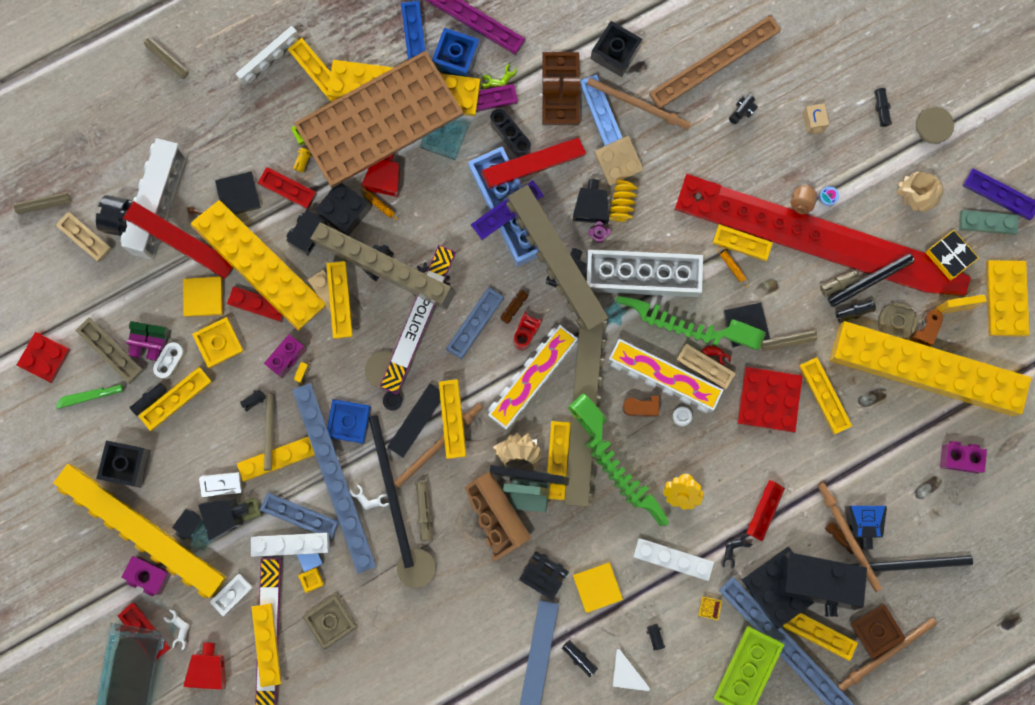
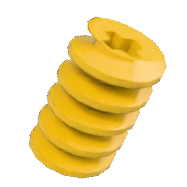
[609,180,639,222]

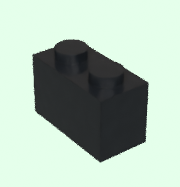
[286,209,329,256]

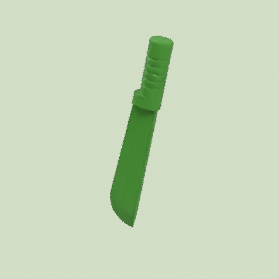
[56,385,124,409]

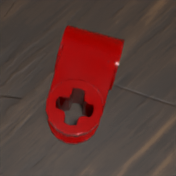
[513,312,542,351]

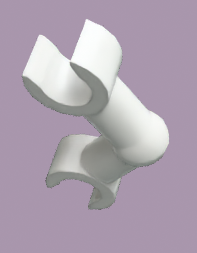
[350,485,389,510]
[164,610,190,651]

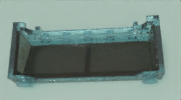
[96,623,165,705]

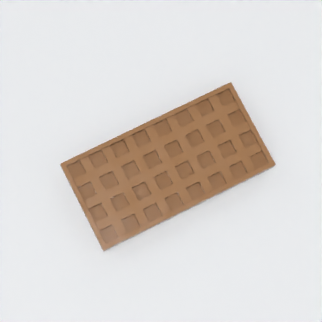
[294,51,464,188]

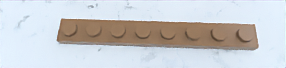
[649,15,781,109]

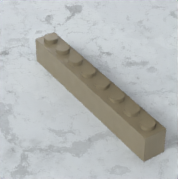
[506,185,608,331]
[310,222,456,310]

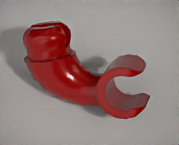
[701,345,731,366]

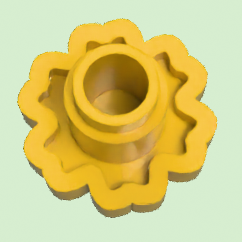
[663,474,704,510]

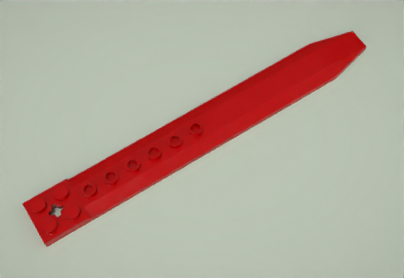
[674,174,971,296]

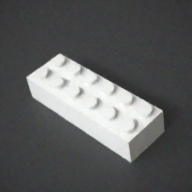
[120,138,187,260]
[586,250,703,297]

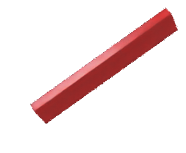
[481,137,587,189]
[123,201,232,279]

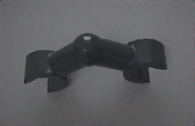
[721,535,753,569]

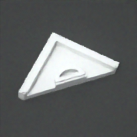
[612,649,650,691]

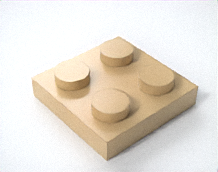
[594,135,643,186]

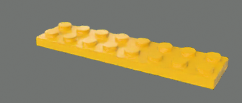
[327,60,481,117]
[191,200,326,331]

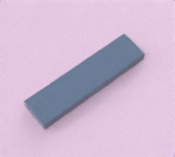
[446,287,504,360]
[260,492,339,540]

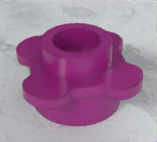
[588,221,611,243]

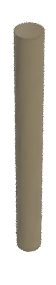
[264,394,274,471]

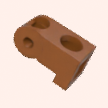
[910,309,943,347]
[622,396,659,417]

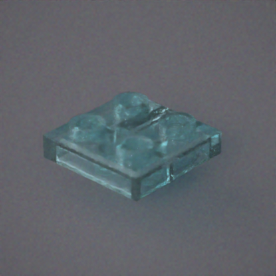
[420,120,468,160]

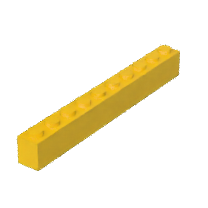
[53,464,228,599]

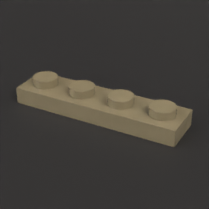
[75,317,144,384]

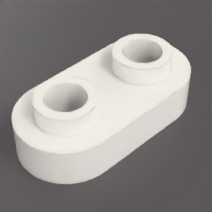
[153,342,184,379]

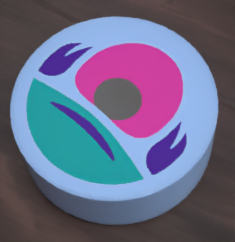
[819,186,839,206]

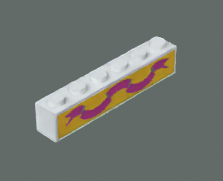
[488,325,578,431]
[608,339,723,413]

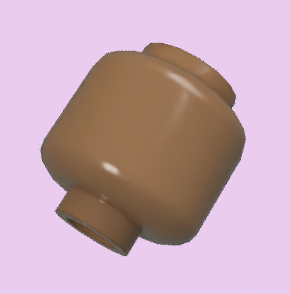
[790,185,818,214]

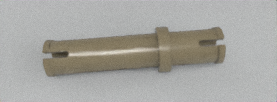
[415,481,433,541]

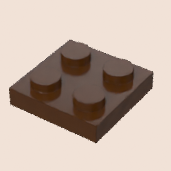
[849,603,906,659]

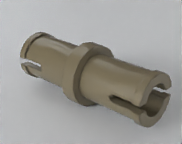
[820,270,859,297]

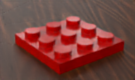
[737,367,803,433]

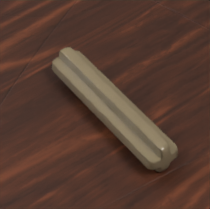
[144,37,189,79]
[14,192,71,214]
[761,330,817,351]

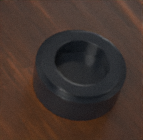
[383,392,402,411]

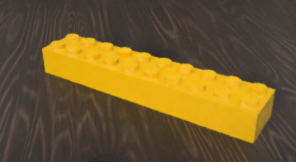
[829,321,1032,417]

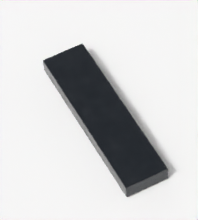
[387,383,441,458]
[489,465,570,486]

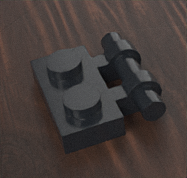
[519,551,569,601]

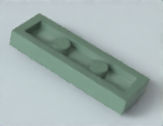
[959,210,1019,235]

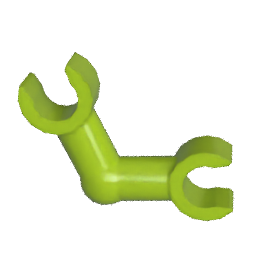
[481,64,517,89]

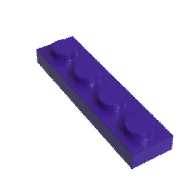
[962,168,1035,221]
[470,180,544,241]

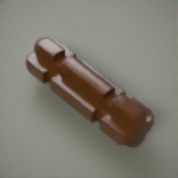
[500,290,528,324]
[825,522,854,554]

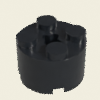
[96,195,133,236]

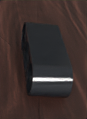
[490,109,531,157]

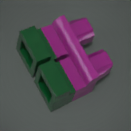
[126,321,171,361]

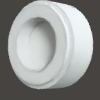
[672,407,692,427]

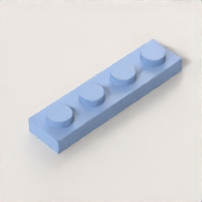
[580,75,622,146]

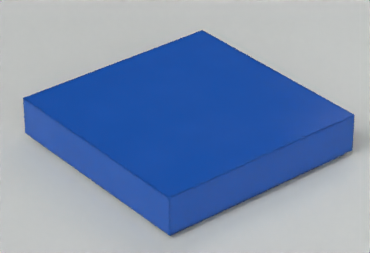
[327,399,371,444]

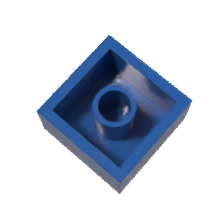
[432,28,480,77]

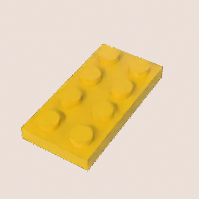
[986,260,1029,337]

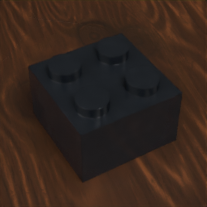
[590,21,643,77]
[315,183,371,236]
[96,440,151,488]

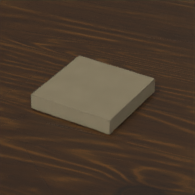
[302,594,358,650]

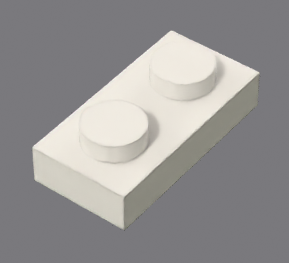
[199,472,242,497]
[210,574,253,616]

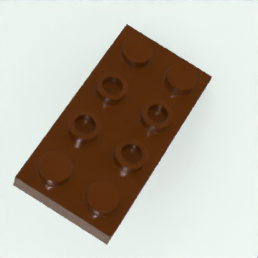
[542,52,580,125]

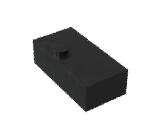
[778,552,867,610]

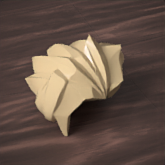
[896,172,944,212]
[493,433,541,471]

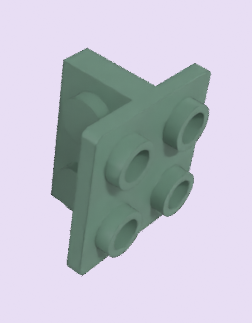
[503,472,550,512]

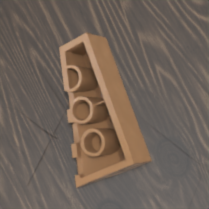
[465,472,532,562]

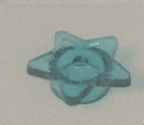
[603,302,626,326]
[190,529,214,551]

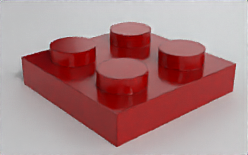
[16,332,71,383]

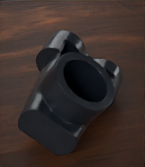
[729,95,758,124]

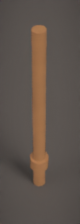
[586,78,691,130]
[394,403,483,488]
[818,483,882,593]
[837,618,937,692]

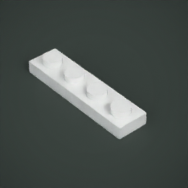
[236,26,299,86]
[251,533,330,557]
[633,538,714,581]

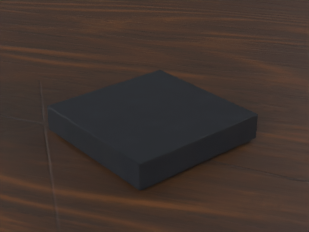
[215,171,261,215]
[723,302,770,348]

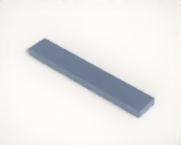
[520,600,559,705]

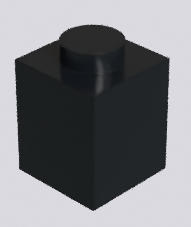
[172,508,204,540]

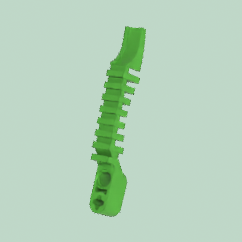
[616,296,766,351]
[568,394,669,526]

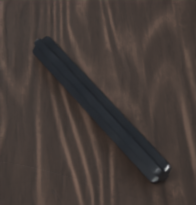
[828,254,915,307]

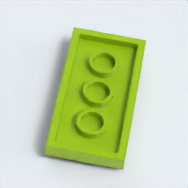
[713,626,785,705]

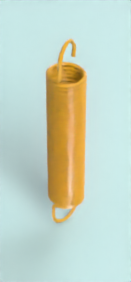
[361,189,398,220]
[718,246,748,287]

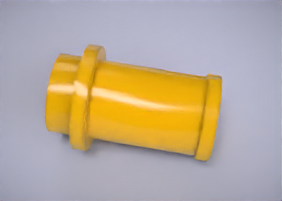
[293,148,312,173]

